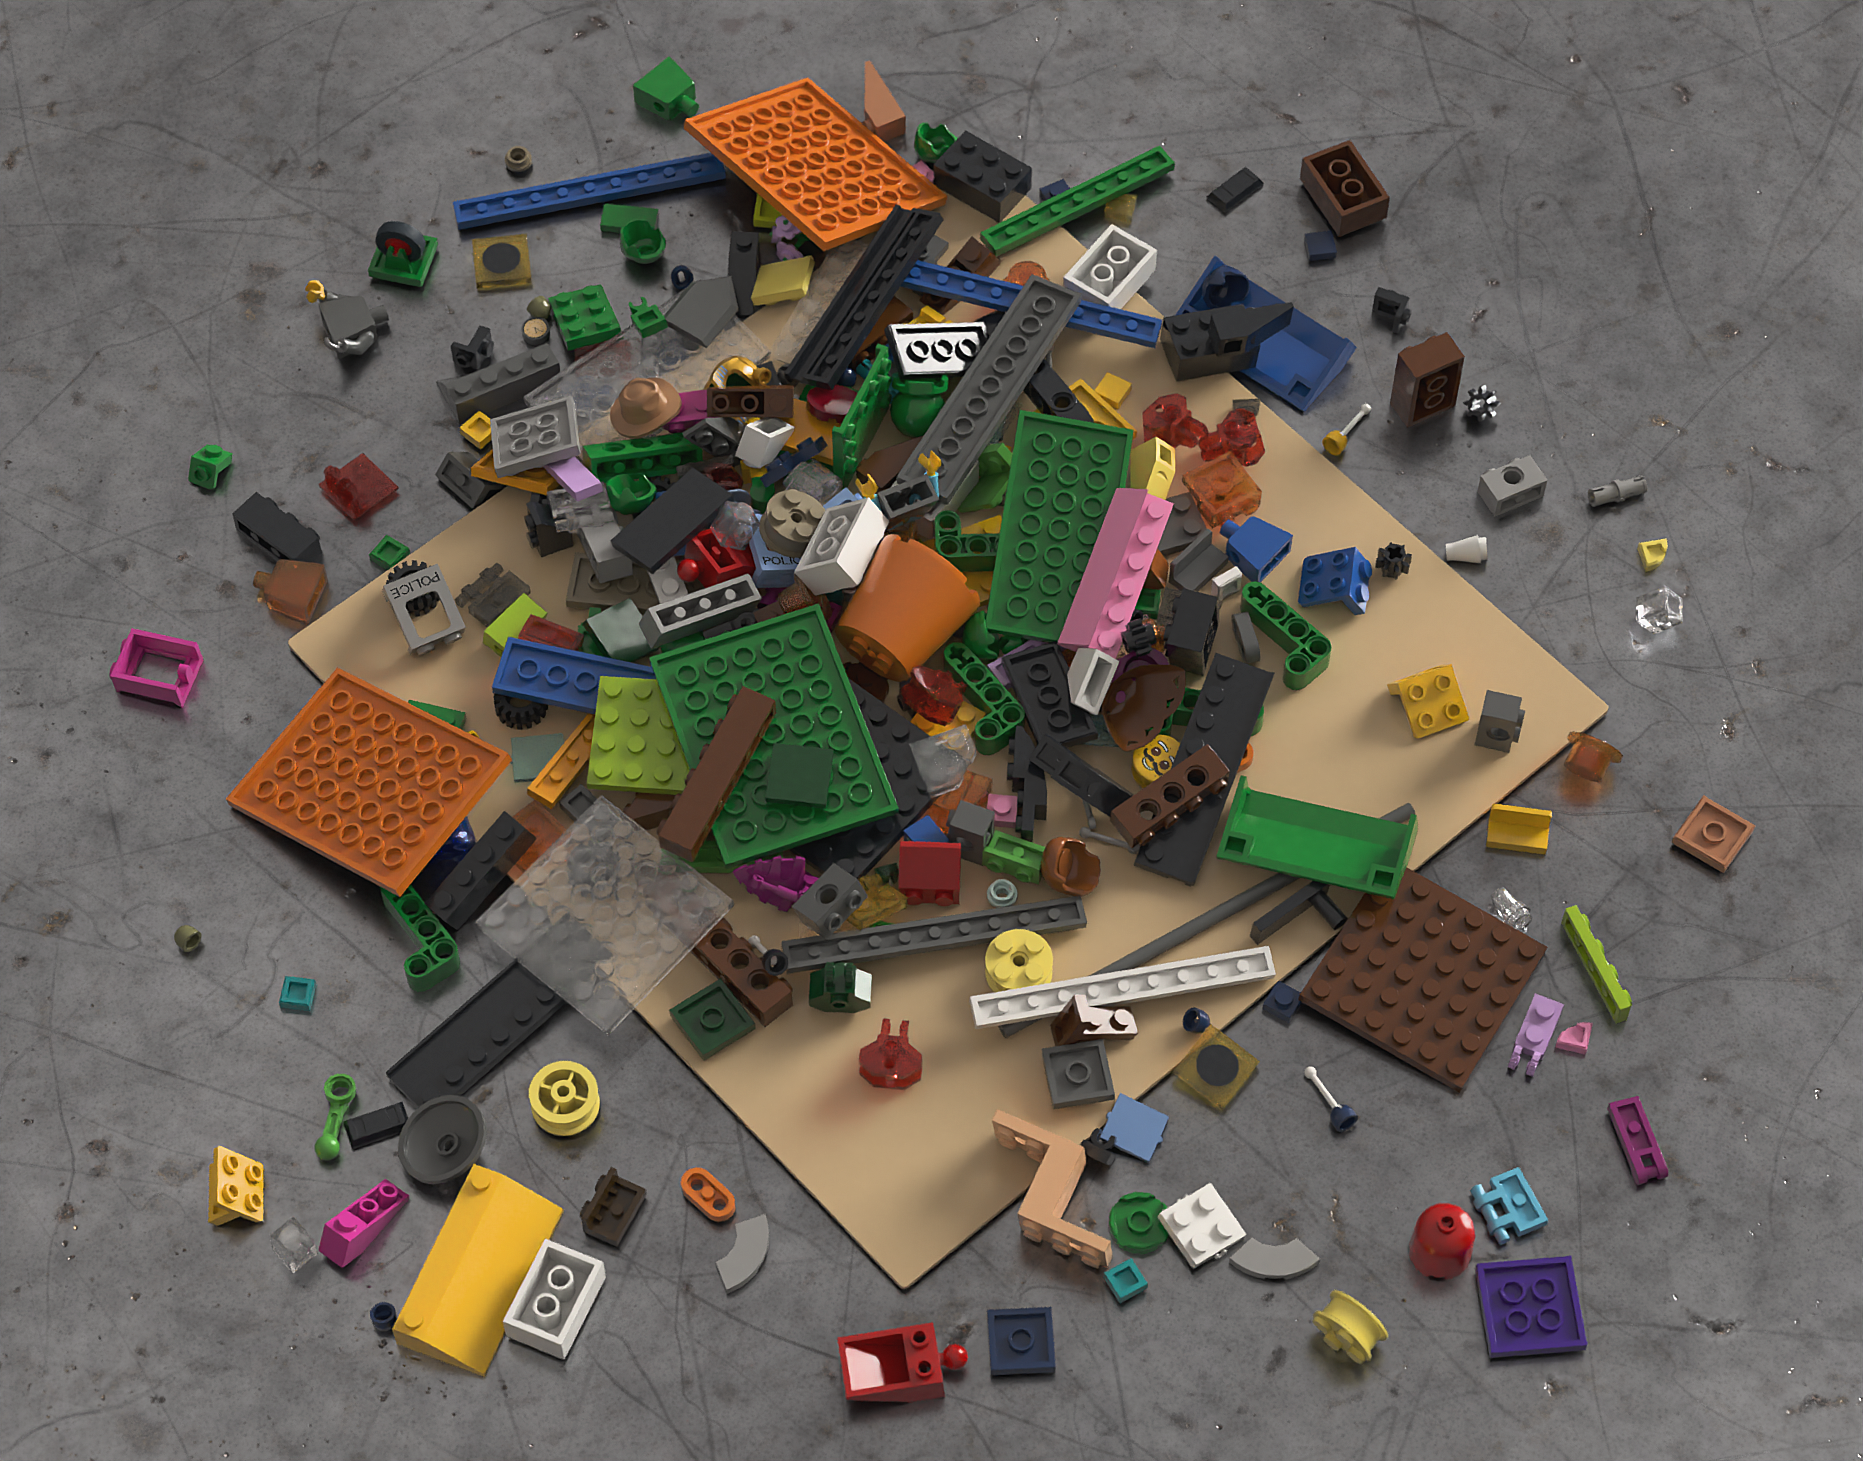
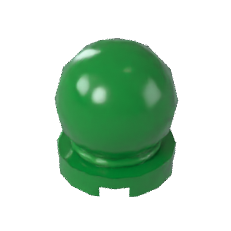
[890,372,949,438]

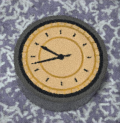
[521,317,550,345]

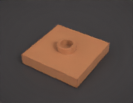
[1672,795,1755,873]

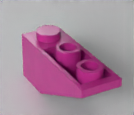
[318,1179,409,1268]

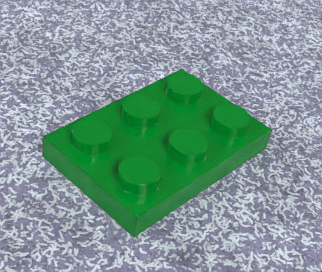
[548,284,622,351]

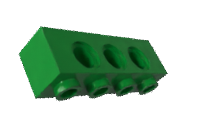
[582,432,703,484]

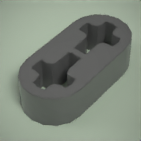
[1232,612,1260,664]

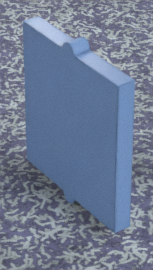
[1099,1093,1169,1163]

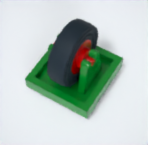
[368,221,438,287]

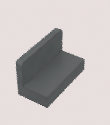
[435,452,505,509]
[1169,529,1229,592]

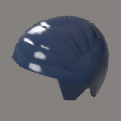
[1202,265,1250,309]

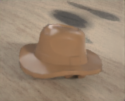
[610,377,682,438]

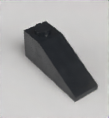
[727,231,760,318]

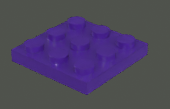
[1475,1256,1587,1358]

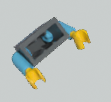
[855,450,941,531]

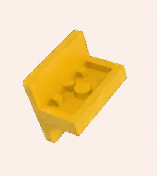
[208,1146,263,1226]

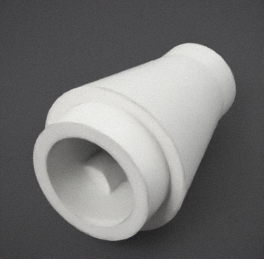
[1446,535,1488,563]

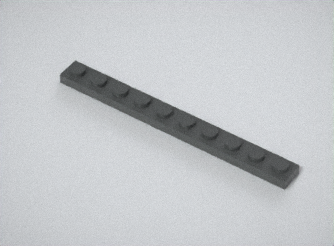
[781,896,1087,974]

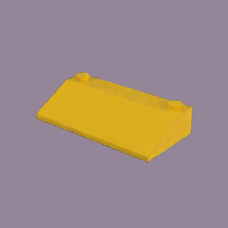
[392,1164,563,1377]

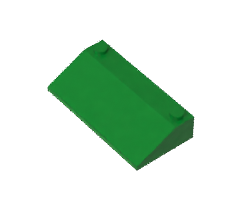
[1216,775,1418,899]

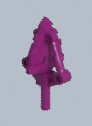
[733,856,819,912]

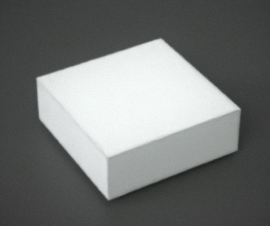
[1211,566,1242,602]

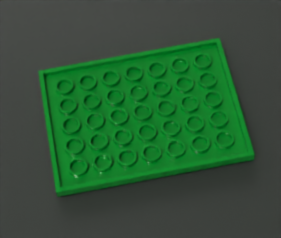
[649,604,899,870]

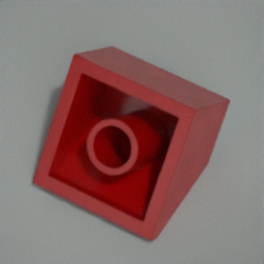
[899,841,961,906]

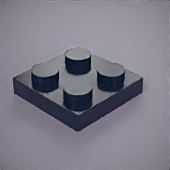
[987,1307,1056,1375]

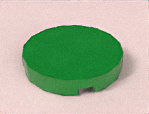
[1108,1192,1169,1254]

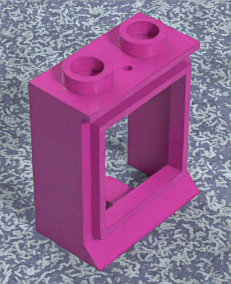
[109,628,203,708]

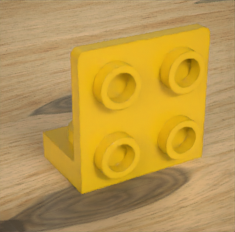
[1387,664,1469,738]

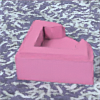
[1555,1022,1593,1055]

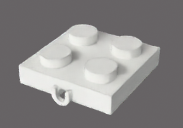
[1158,1183,1247,1269]

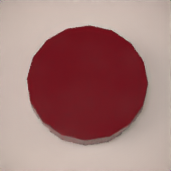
[806,385,858,424]

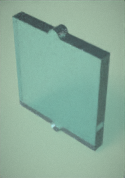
[510,733,564,783]

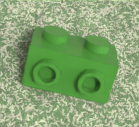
[982,830,1045,885]

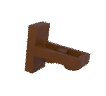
[1050,994,1138,1046]

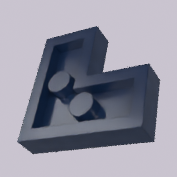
[760,436,828,487]

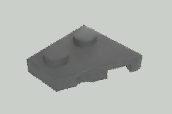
[1157,492,1207,556]

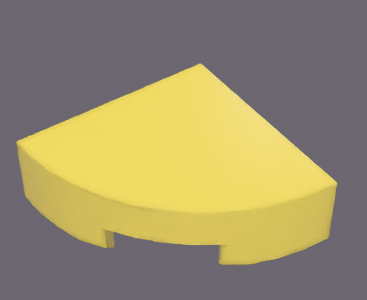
[1637,539,1668,572]

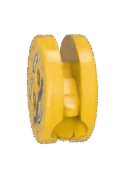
[1131,734,1181,788]

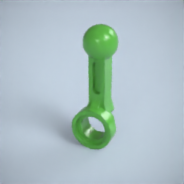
[314,1074,356,1160]

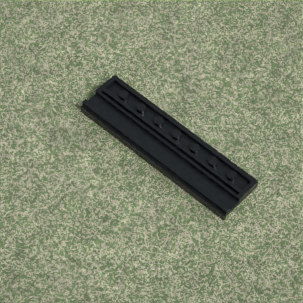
[784,204,943,390]
[1134,653,1275,887]
[386,913,614,1108]

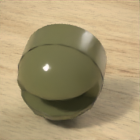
[527,296,551,319]
[174,925,202,952]

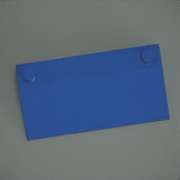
[1176,256,1357,411]

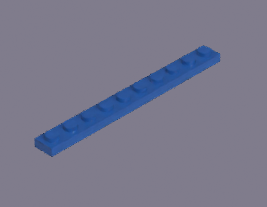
[453,153,726,229]
[900,260,1163,348]

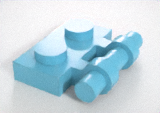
[1470,1167,1548,1245]

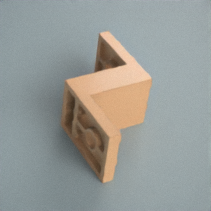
[992,1109,1113,1268]

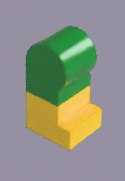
[740,460,775,514]

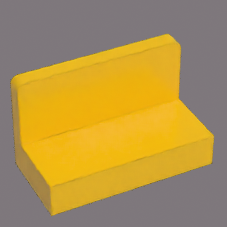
[1486,804,1552,855]

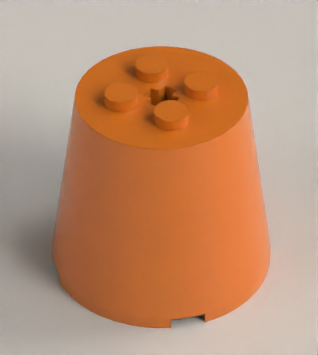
[835,534,980,682]

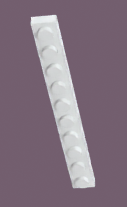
[969,946,1276,1029]

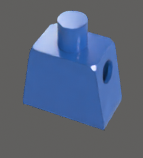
[1220,516,1293,583]

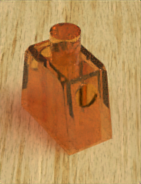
[253,559,328,625]
[929,770,993,836]

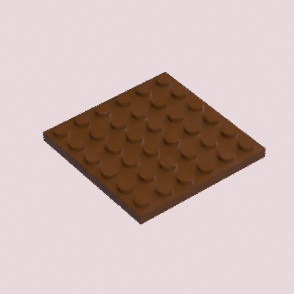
[1298,867,1548,1093]

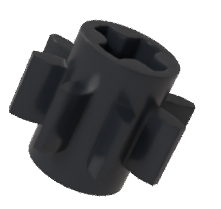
[1463,385,1501,422]
[1375,542,1412,580]
[1121,619,1157,658]

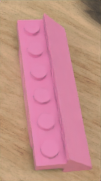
[1057,488,1174,659]

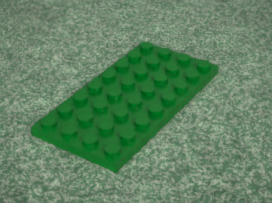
[986,410,1134,643]

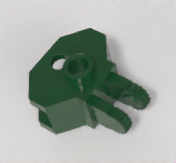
[809,962,872,1013]

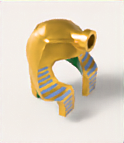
[703,356,772,424]

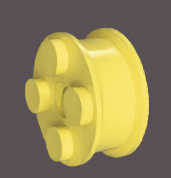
[985,929,1053,992]
[529,1061,600,1136]
[1312,1290,1388,1364]

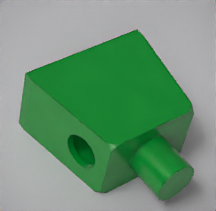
[633,56,699,120]

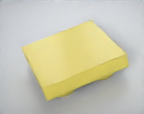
[751,255,815,306]

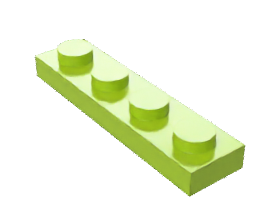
[1561,905,1632,1024]

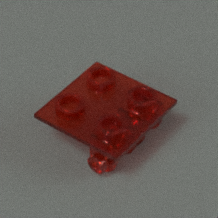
[318,453,399,520]

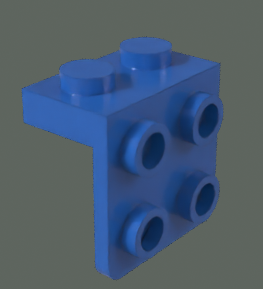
[1298,547,1372,615]

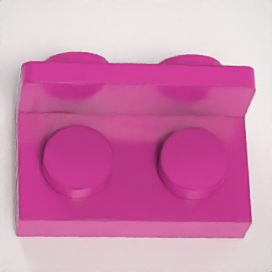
[662,389,718,434]

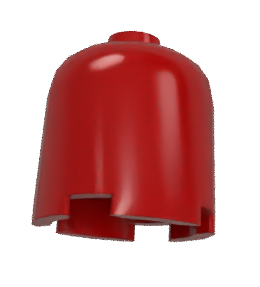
[1409,1203,1475,1280]

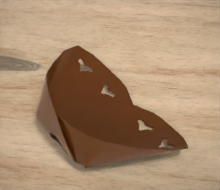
[1102,664,1186,751]

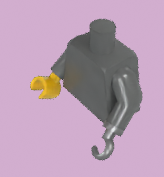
[305,280,389,359]

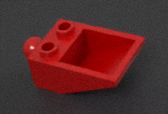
[677,527,771,588]
[837,1322,968,1402]

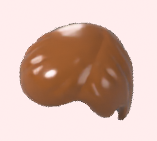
[1041,837,1101,897]

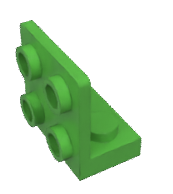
[958,443,1012,513]

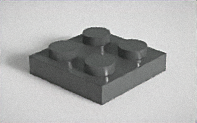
[1042,1039,1115,1109]

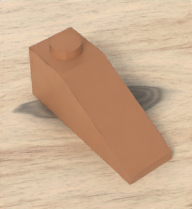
[862,60,906,142]

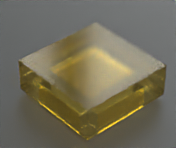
[1104,194,1137,222]

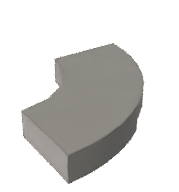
[716,1214,769,1294]
[1229,1238,1320,1279]

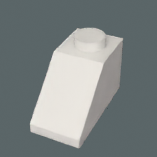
[735,417,795,468]
[1067,648,1119,715]

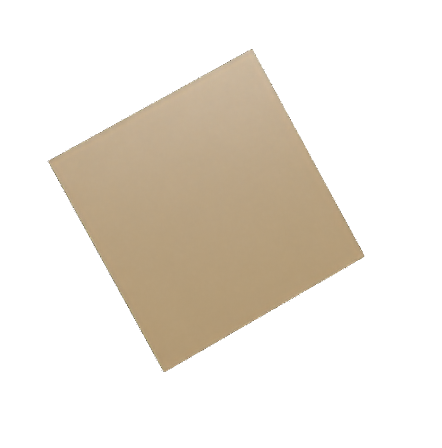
[288,189,1609,1289]

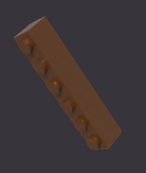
[656,686,776,862]

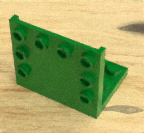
[772,344,892,492]

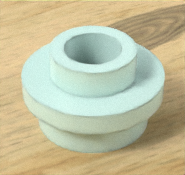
[987,879,1017,908]

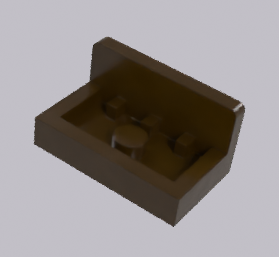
[580,1167,647,1247]

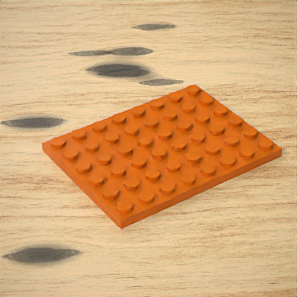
[683,77,948,251]
[225,667,512,897]

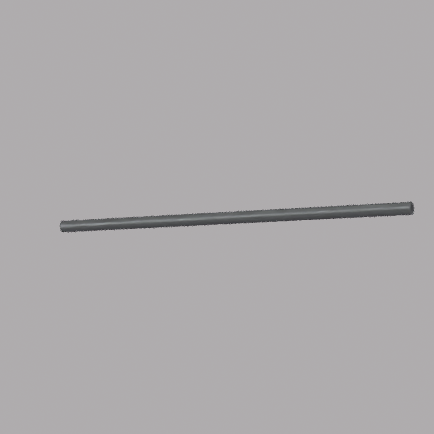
[999,803,1415,1038]

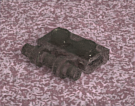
[454,563,531,628]

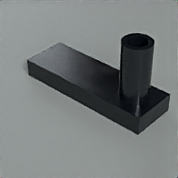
[1250,881,1348,945]

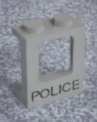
[382,563,466,656]

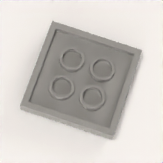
[490,396,581,478]

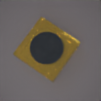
[472,233,532,288]
[1173,1024,1260,1110]

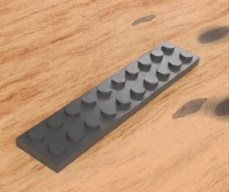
[896,274,1082,505]

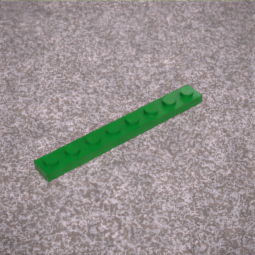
[980,145,1175,257]

